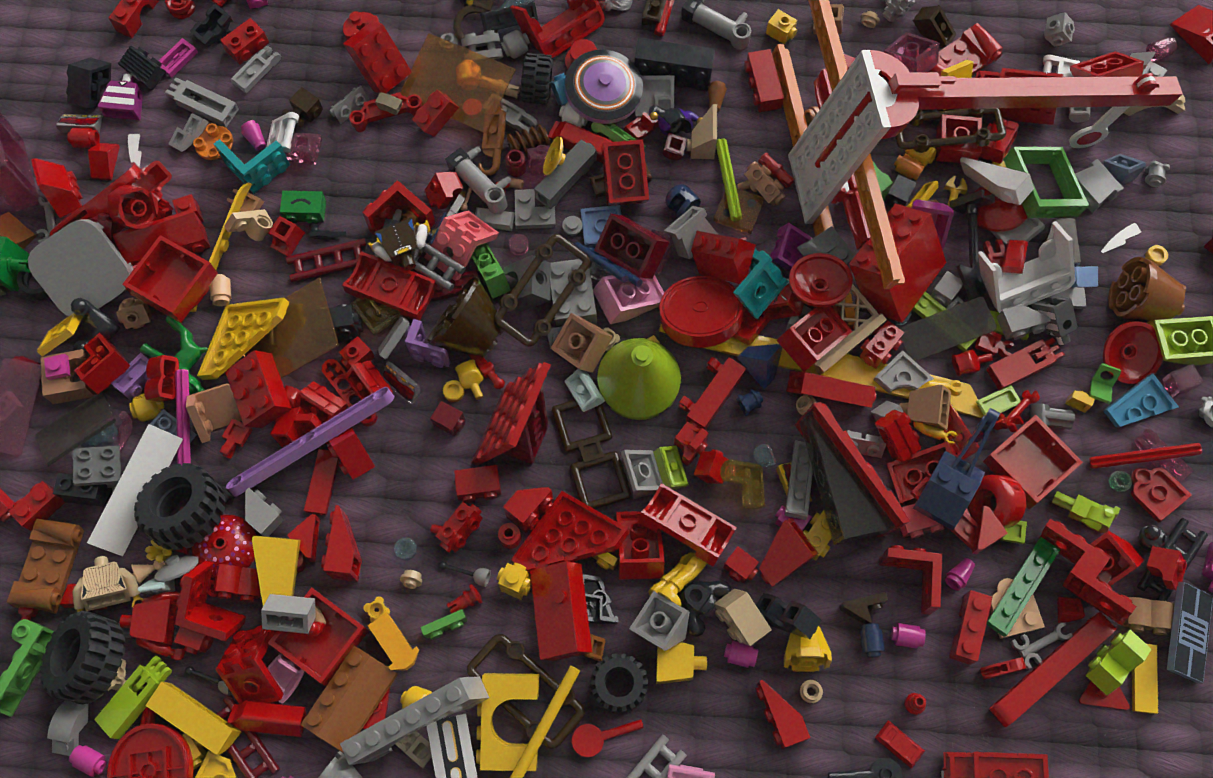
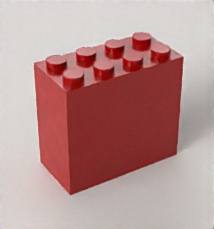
[849,203,947,323]

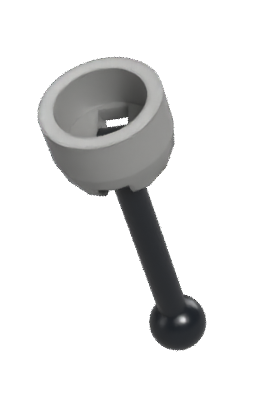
[439,561,491,587]
[185,666,232,696]

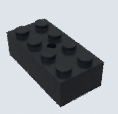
[634,38,715,90]

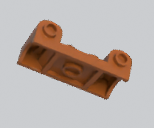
[7,519,85,614]

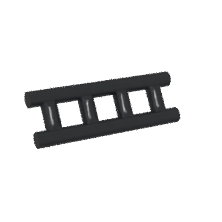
[1137,518,1208,601]

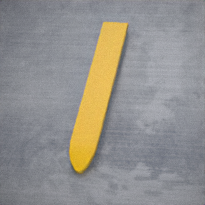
[206,183,252,294]

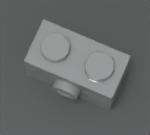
[261,594,316,634]

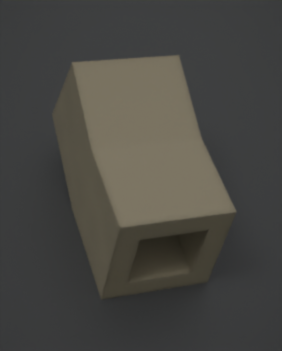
[375,92,402,116]

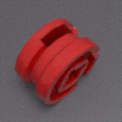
[165,0,195,19]

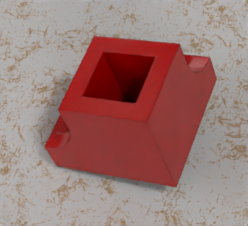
[424,172,463,209]
[268,216,305,257]
[674,422,709,466]
[1147,546,1187,590]

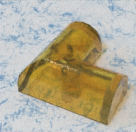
[351,298,401,336]
[720,459,765,509]

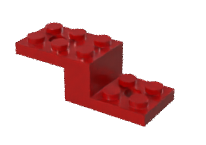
[1039,519,1137,626]

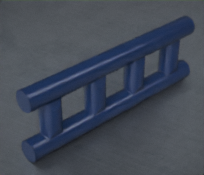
[574,242,643,287]

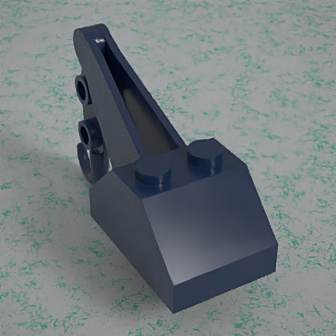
[913,408,1000,531]

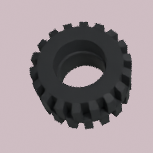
[521,53,553,105]
[591,653,648,714]

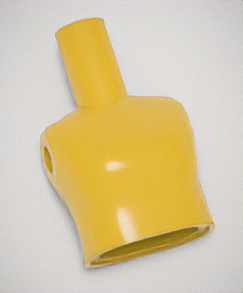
[455,360,484,400]

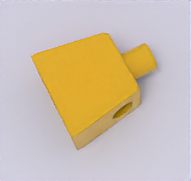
[656,642,707,684]

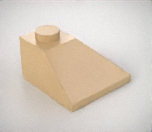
[687,104,717,159]

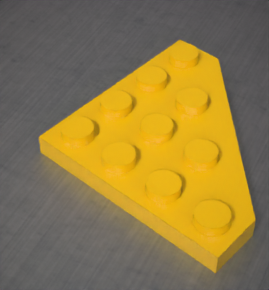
[197,298,289,380]

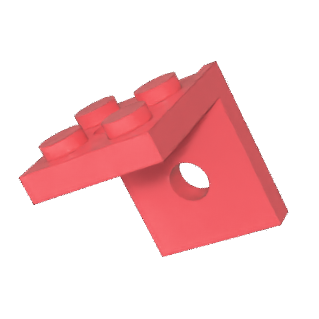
[424,210,499,281]

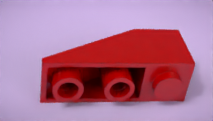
[755,680,811,749]

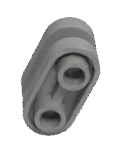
[461,30,503,63]

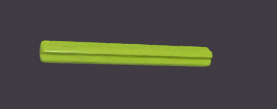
[716,138,742,222]

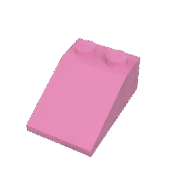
[593,274,664,324]

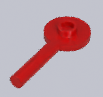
[572,719,644,757]

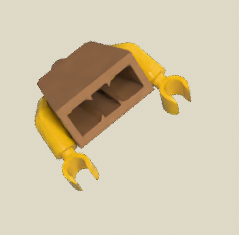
[899,380,962,445]

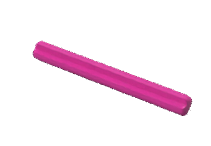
[175,369,191,465]

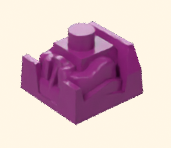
[911,199,954,250]
[770,223,813,271]

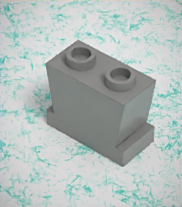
[1075,159,1124,213]
[664,206,718,259]

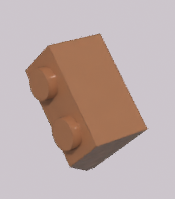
[551,313,613,373]

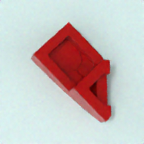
[624,112,659,140]

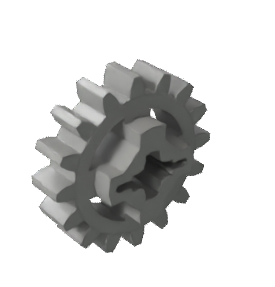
[883,0,915,22]

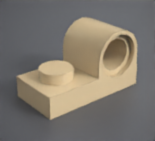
[224,209,273,241]

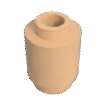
[209,274,231,306]

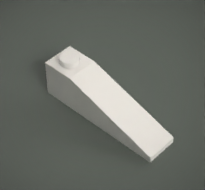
[960,157,1034,205]

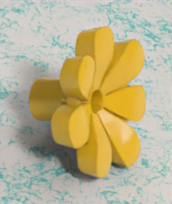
[145,540,172,563]

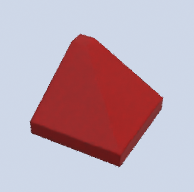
[1057,597,1085,623]

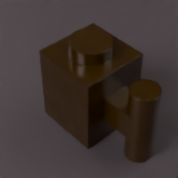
[282,87,323,128]

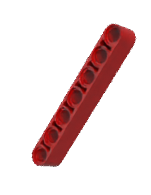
[989,612,1117,728]

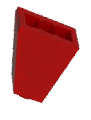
[759,518,819,587]

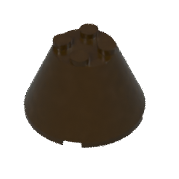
[426,276,504,358]

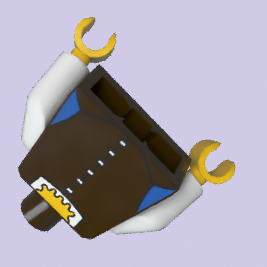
[368,217,430,271]

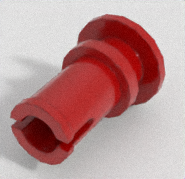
[447,584,483,613]

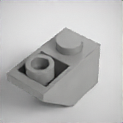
[997,304,1051,340]
[245,487,284,537]

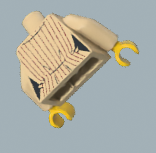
[73,556,143,612]

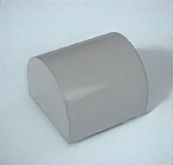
[1069,107,1090,123]

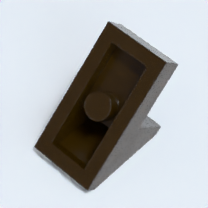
[839,592,888,625]

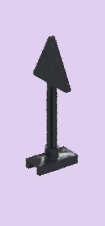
[949,189,995,312]

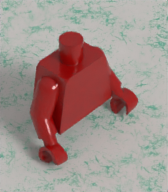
[119,590,185,660]

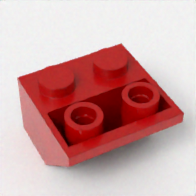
[503,487,554,533]

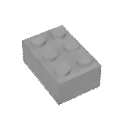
[550,259,597,326]

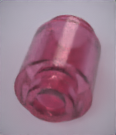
[1146,37,1177,62]

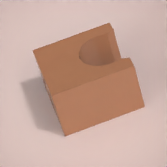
[41,349,95,404]

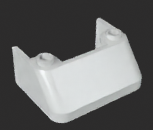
[978,221,1075,313]

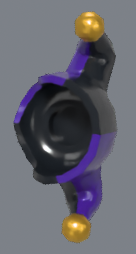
[648,105,703,136]

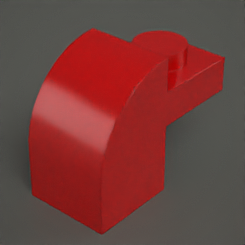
[270,407,322,447]

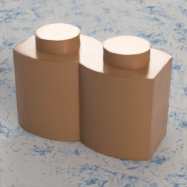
[1123,597,1174,635]

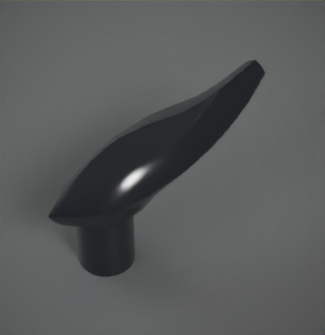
[307,222,346,240]

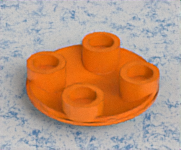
[193,123,233,160]

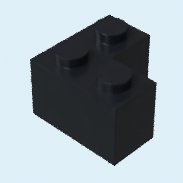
[66,57,112,108]

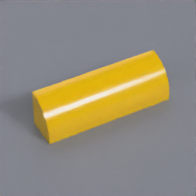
[145,681,241,755]

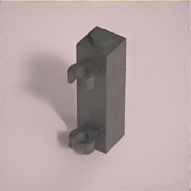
[534,139,597,209]

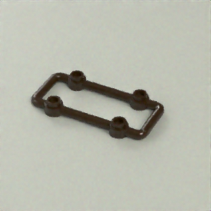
[895,108,1006,153]
[495,234,590,347]
[467,634,585,749]

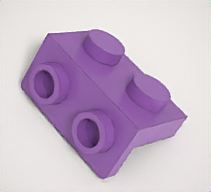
[111,353,149,401]

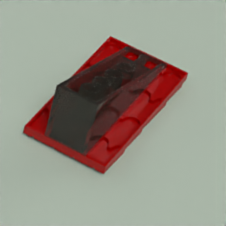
[795,402,911,545]

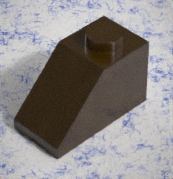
[912,5,956,48]

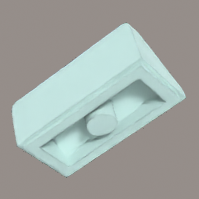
[564,369,605,412]

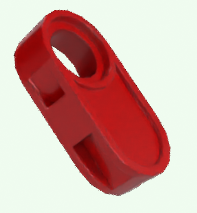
[980,657,1027,680]

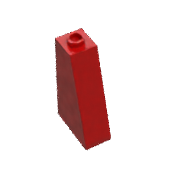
[786,371,876,408]

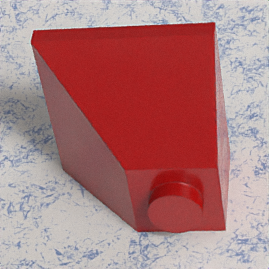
[1090,530,1144,586]

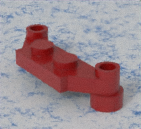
[349,92,422,132]

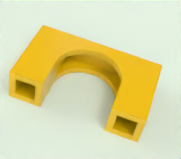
[476,673,539,771]

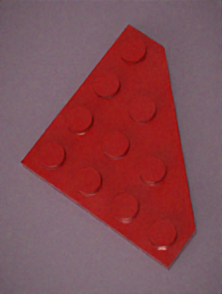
[511,491,630,573]

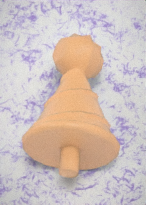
[131,560,165,584]

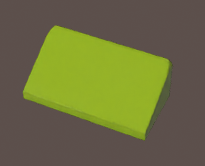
[653,446,689,490]

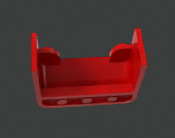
[510,0,605,58]

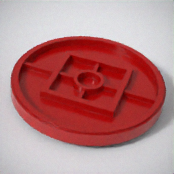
[107,723,194,778]

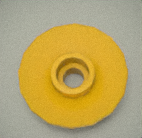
[543,137,565,176]

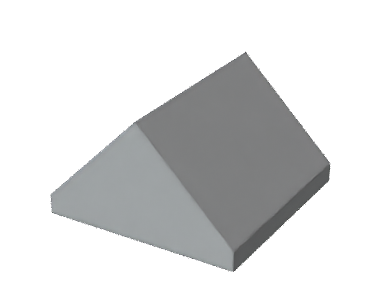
[621,450,663,500]
[629,591,690,651]

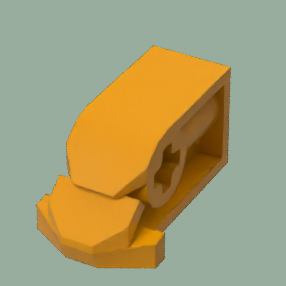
[367,612,419,670]

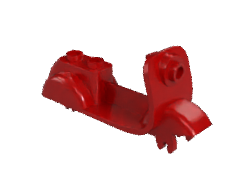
[49,161,172,236]

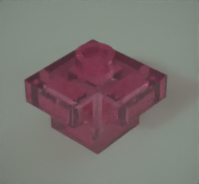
[286,133,323,164]

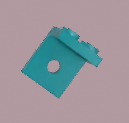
[214,139,290,194]
[733,248,789,319]

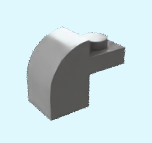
[47,701,88,756]

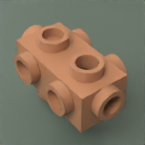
[737,161,786,206]

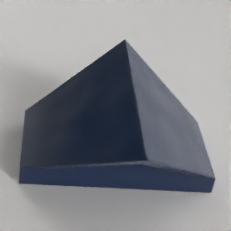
[737,344,783,389]

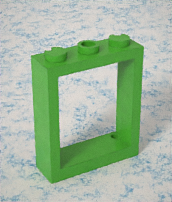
[1003,146,1089,218]

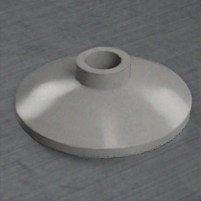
[155,555,198,582]

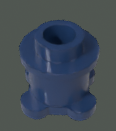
[736,389,763,416]

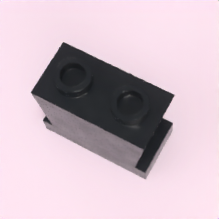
[53,473,112,507]

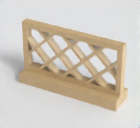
[814,284,887,375]

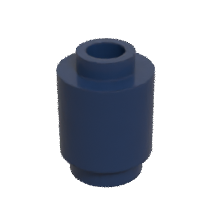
[859,624,885,658]

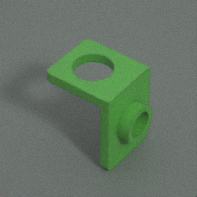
[1090,363,1121,404]

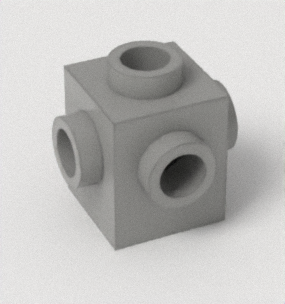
[1044,12,1075,47]

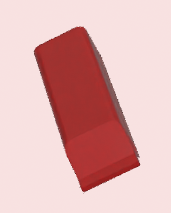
[548,121,612,163]
[227,700,306,737]

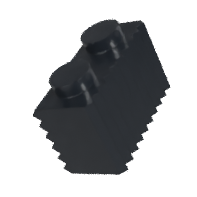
[118,46,166,90]

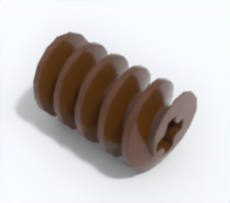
[507,124,550,155]

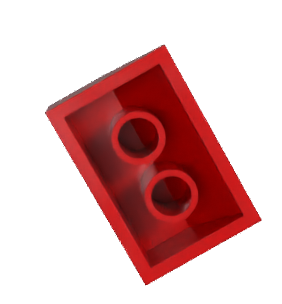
[1070,51,1144,77]
[31,158,83,218]
[691,231,756,284]

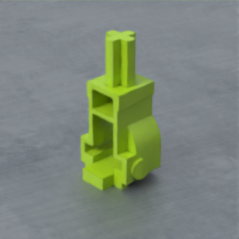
[1052,491,1121,534]

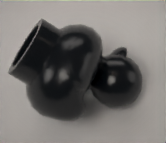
[1138,525,1168,551]

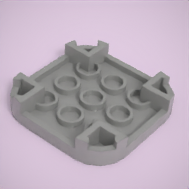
[28,219,134,317]

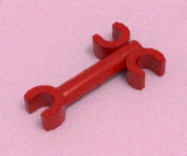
[993,390,1040,432]

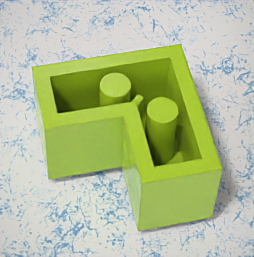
[1085,630,1152,695]

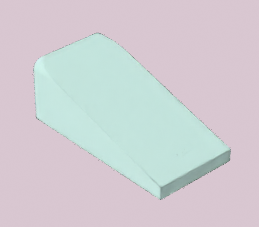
[138,578,175,595]

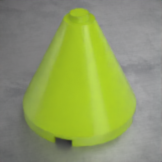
[597,338,681,420]

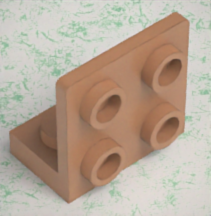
[186,383,242,443]

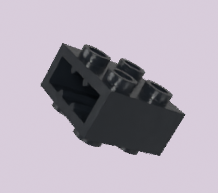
[309,304,363,347]

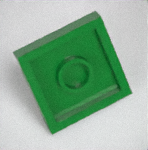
[0,236,31,292]

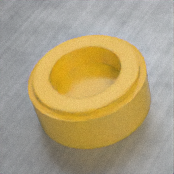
[1145,245,1168,266]
[443,380,464,402]

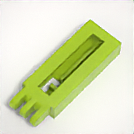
[94,656,172,740]

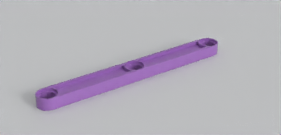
[226,387,394,497]

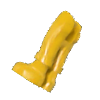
[648,552,707,607]

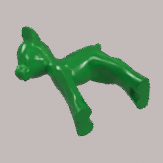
[140,316,208,395]

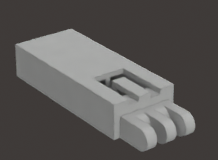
[165,78,239,128]

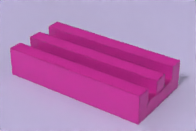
[159,38,198,78]

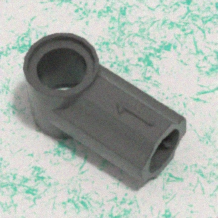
[1030,403,1075,430]

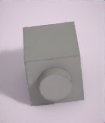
[930,271,963,308]

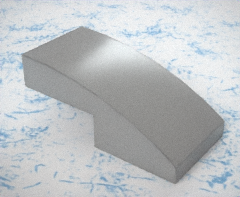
[169,113,209,152]

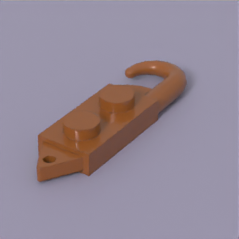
[478,99,506,176]

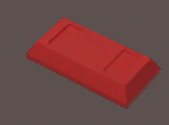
[1002,240,1028,274]
[875,720,925,769]

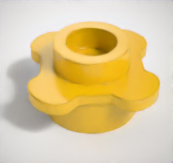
[364,597,390,622]

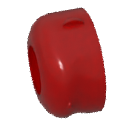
[968,474,1026,529]

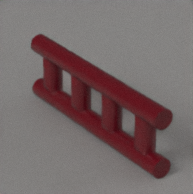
[286,238,367,283]
[210,696,280,778]

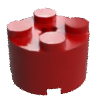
[107,185,159,229]

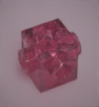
[526,145,550,176]

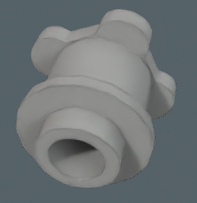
[1145,161,1170,187]

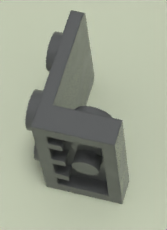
[73,446,121,493]

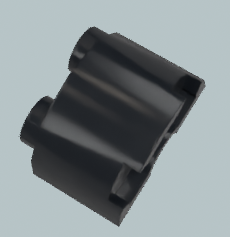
[190,3,233,46]

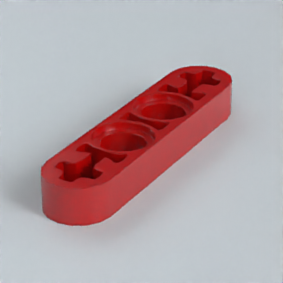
[322,359,378,426]

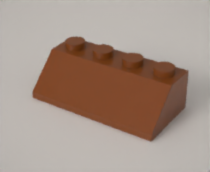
[301,645,398,753]

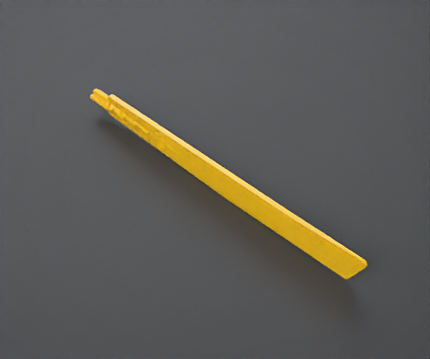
[659,325,984,418]

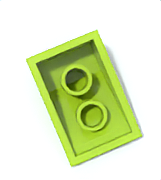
[1153,316,1213,365]

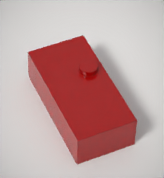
[530,561,592,661]

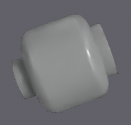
[501,30,530,59]

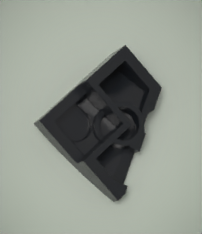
[583,574,618,624]

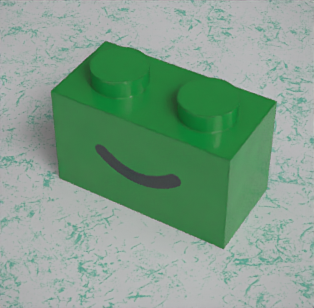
[280,190,326,223]

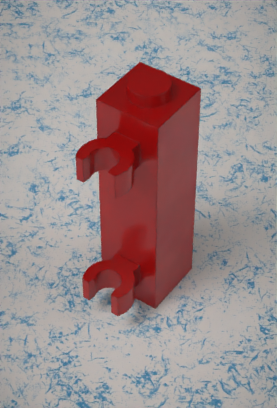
[679,357,747,430]

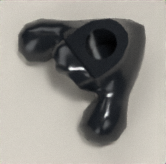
[70,298,120,356]
[677,580,731,637]

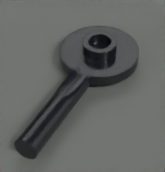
[828,758,902,778]

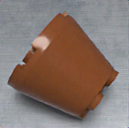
[1108,257,1186,320]

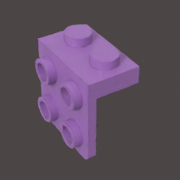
[405,319,450,368]

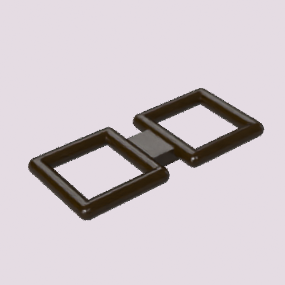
[552,400,632,509]

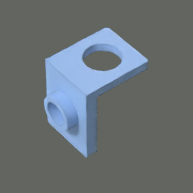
[1071,266,1098,288]

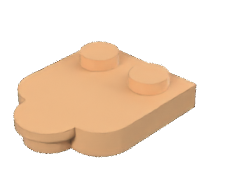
[990,578,1045,639]

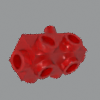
[430,502,483,553]

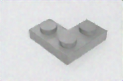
[515,189,556,229]

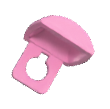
[267,654,305,704]

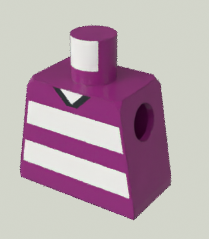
[98,74,143,120]

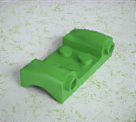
[0,619,54,717]

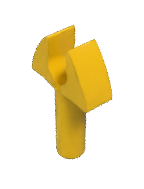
[944,176,967,211]

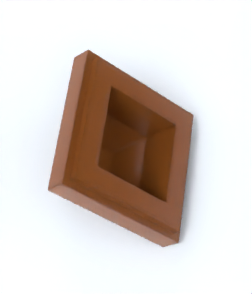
[585,634,606,661]

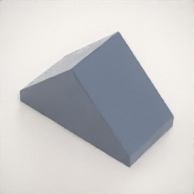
[1103,154,1146,185]

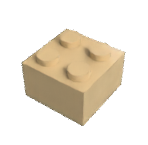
[715,589,772,646]

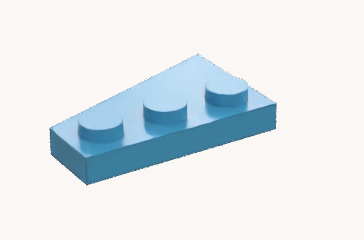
[1103,373,1179,428]

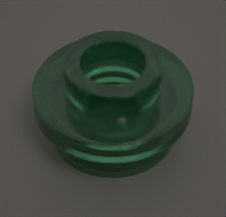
[1109,471,1132,492]

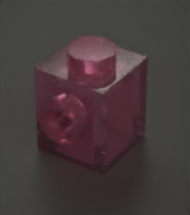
[1162,364,1203,398]

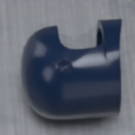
[665,184,701,218]

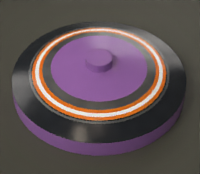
[565,50,643,124]

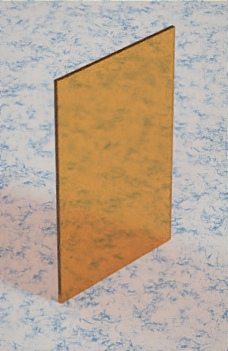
[401,33,516,133]
[244,278,339,378]

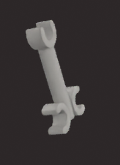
[36,197,56,244]
[1010,623,1072,670]

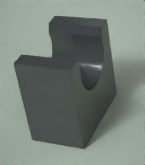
[504,255,551,312]

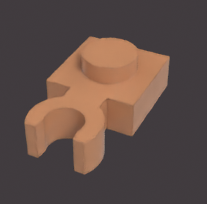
[227,189,264,212]

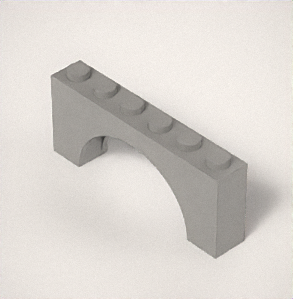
[340,677,489,765]

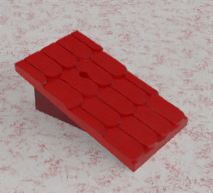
[471,362,551,466]

